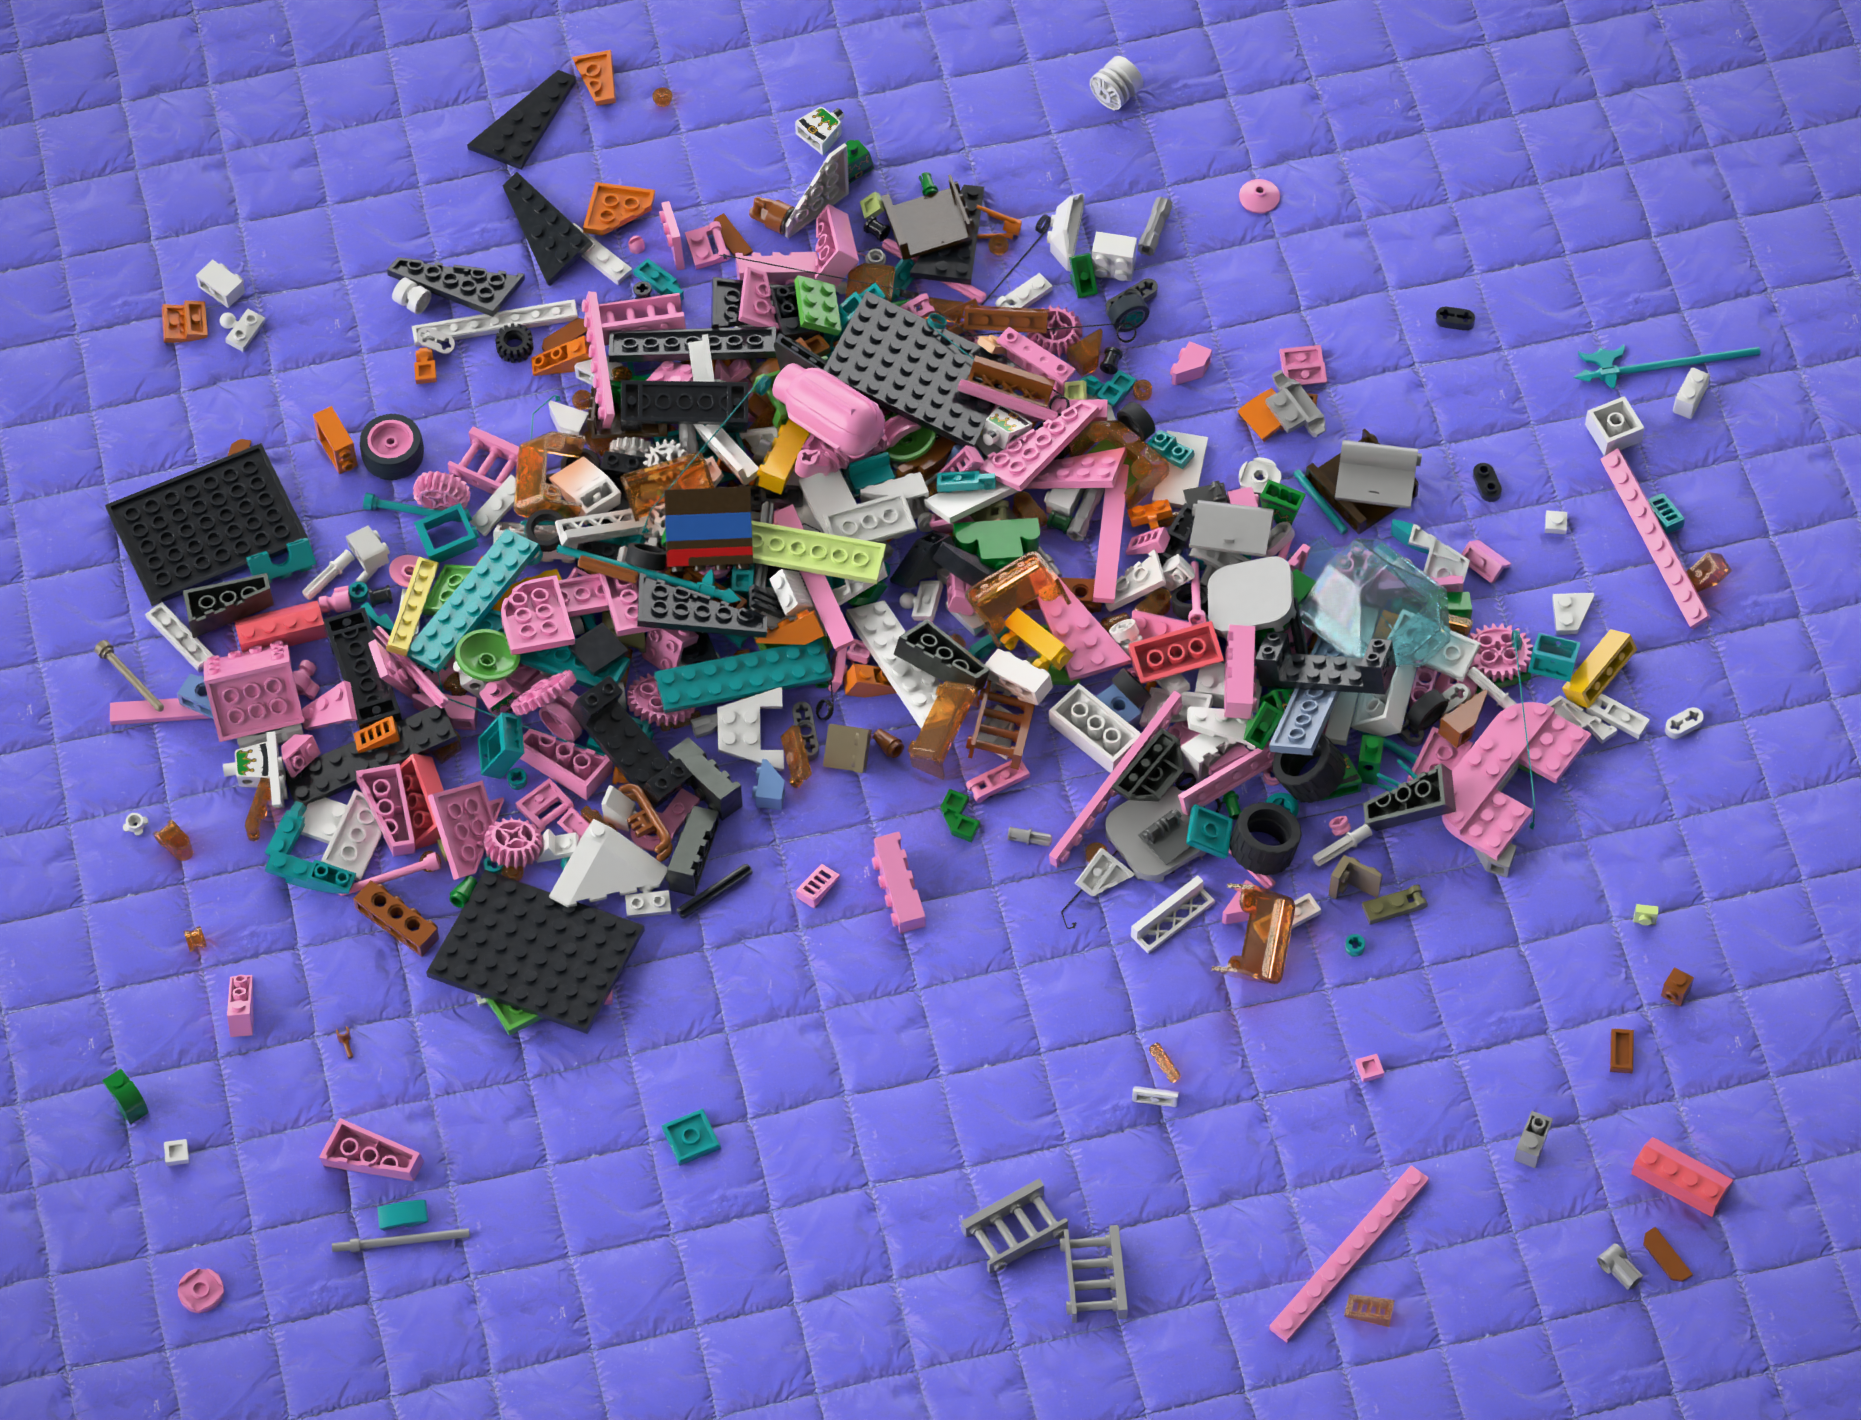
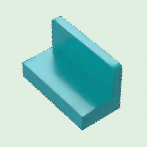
[848,452,895,494]

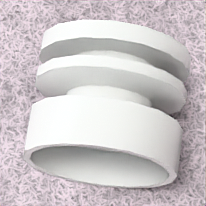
[1090,56,1144,110]

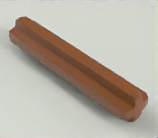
[578,555,639,584]

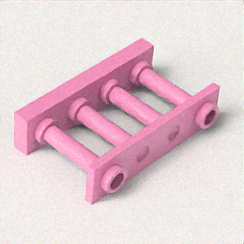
[598,293,686,346]
[996,327,1076,399]
[448,427,547,507]

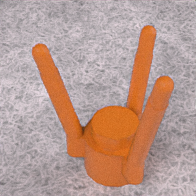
[977,205,1022,239]

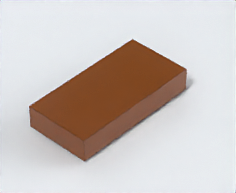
[1610,1028,1634,1074]

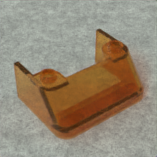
[1068,420,1170,509]
[513,431,587,521]
[620,452,714,522]
[965,551,1071,647]
[908,681,980,780]
[1211,883,1295,984]

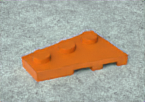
[572,50,616,106]

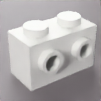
[196,260,245,308]

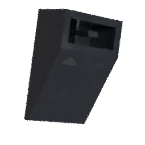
[771,284,824,341]
[889,530,955,588]

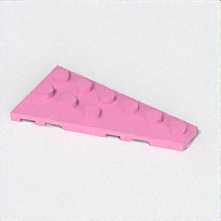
[976,400,1100,492]
[1024,447,1127,489]
[1027,565,1131,682]

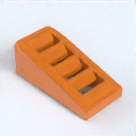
[353,716,400,753]

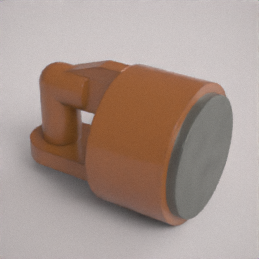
[749,196,795,235]

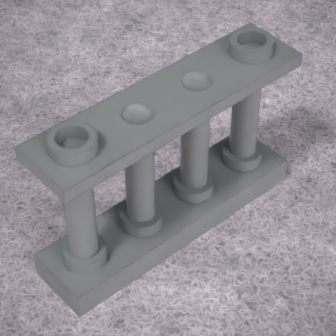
[961,1178,1068,1274]
[1059,1225,1128,1323]

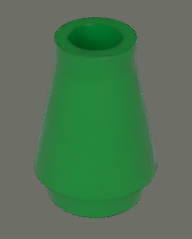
[449,876,478,908]

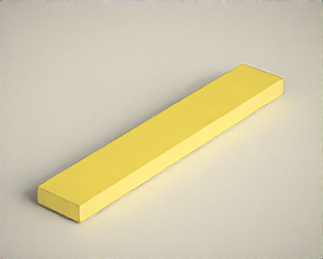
[386,557,439,657]

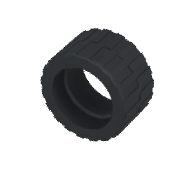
[1272,733,1346,803]
[1229,802,1302,875]

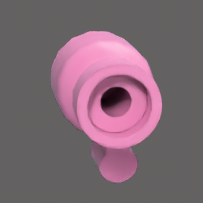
[319,586,352,614]
[293,660,320,700]

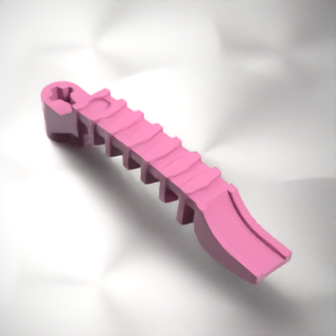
[795,415,921,478]

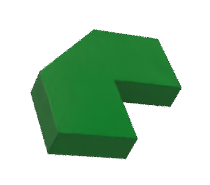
[940,789,980,843]

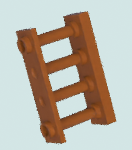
[966,680,1035,770]

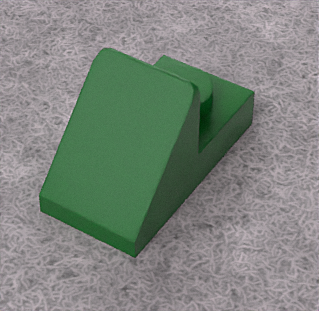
[1069,253,1098,298]
[1243,701,1284,750]

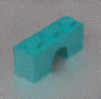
[246,538,317,583]

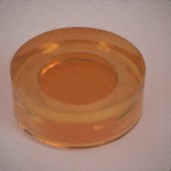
[1085,842,1107,863]

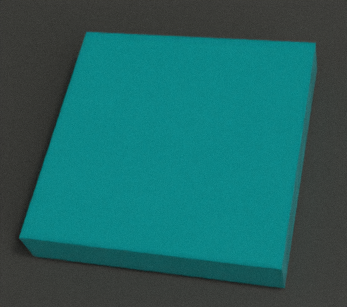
[1186,804,1233,859]
[661,1108,721,1166]

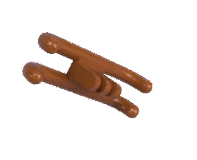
[618,784,673,862]

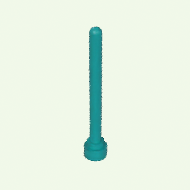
[363,493,462,522]

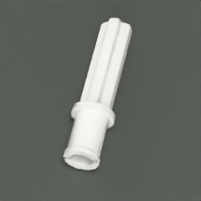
[302,549,355,600]
[1467,667,1517,709]
[1312,824,1373,867]

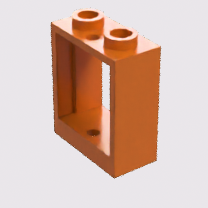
[313,406,358,474]

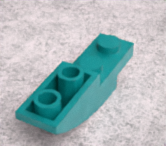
[824,282,888,348]
[265,850,356,894]

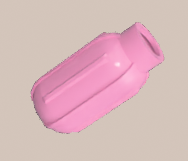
[772,363,885,458]

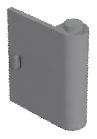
[1335,440,1422,509]
[1189,500,1274,557]

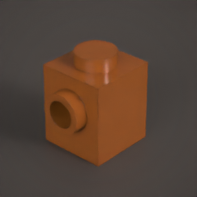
[1661,967,1694,1006]

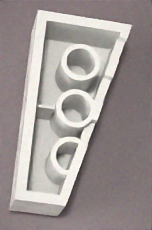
[1181,715,1255,784]

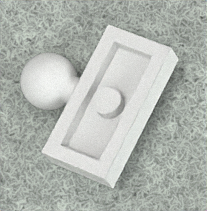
[220,309,265,352]
[899,581,943,621]
[625,885,671,919]

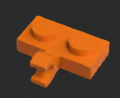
[1127,499,1173,531]

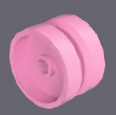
[539,690,585,743]

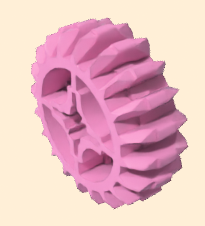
[1027,305,1083,358]
[413,471,470,510]
[484,817,543,869]

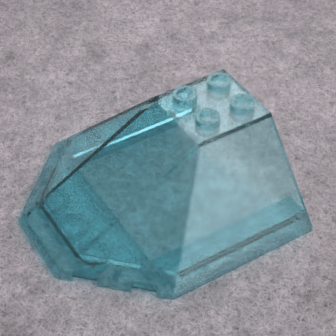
[1300,538,1451,667]

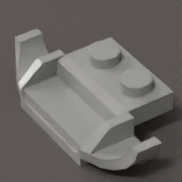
[1265,370,1326,437]
[1189,548,1251,587]

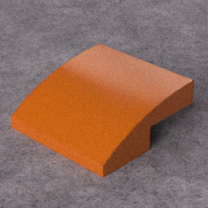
[162,300,208,343]
[1237,388,1284,442]

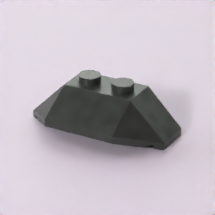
[773,333,827,372]
[1111,728,1184,801]

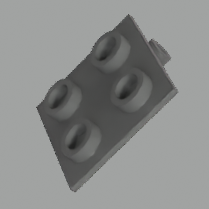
[1183,481,1228,506]
[1138,809,1192,865]

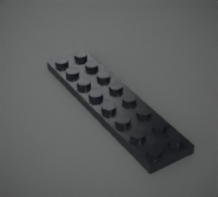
[608,327,776,363]
[286,705,458,807]

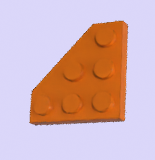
[583,182,655,236]

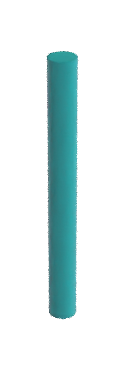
[1293,469,1348,535]

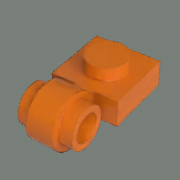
[414,347,437,384]

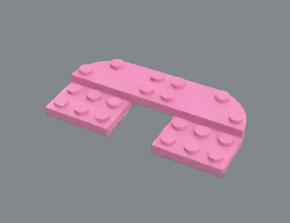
[501,563,670,655]
[1441,702,1592,860]

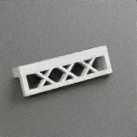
[688,334,715,382]
[694,424,759,485]
[555,508,645,546]
[1131,875,1215,954]

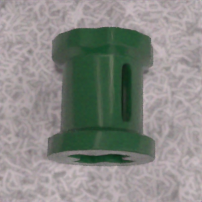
[1046,510,1073,535]

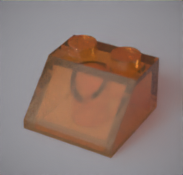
[845,263,895,302]

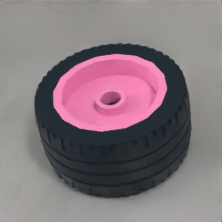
[360,413,424,480]

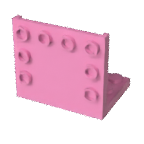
[203,641,305,742]

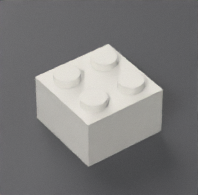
[1092,231,1137,281]
[1585,396,1644,456]

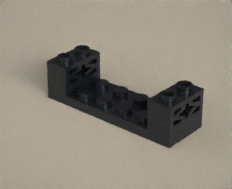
[621,380,748,433]
[575,451,648,571]
[323,607,402,731]
[1255,632,1396,695]
[570,675,693,809]

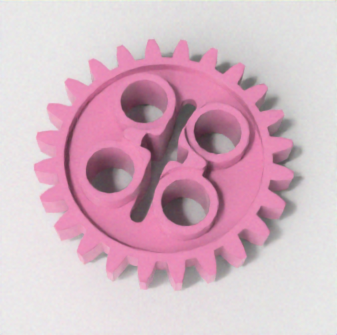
[1470,623,1533,682]
[511,670,577,716]
[627,673,696,726]

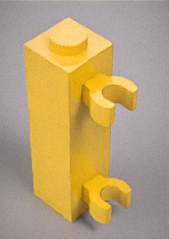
[1000,608,1074,671]

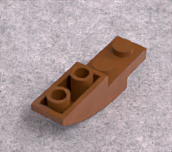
[749,334,831,388]
[895,437,957,482]

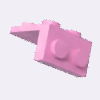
[642,629,699,670]

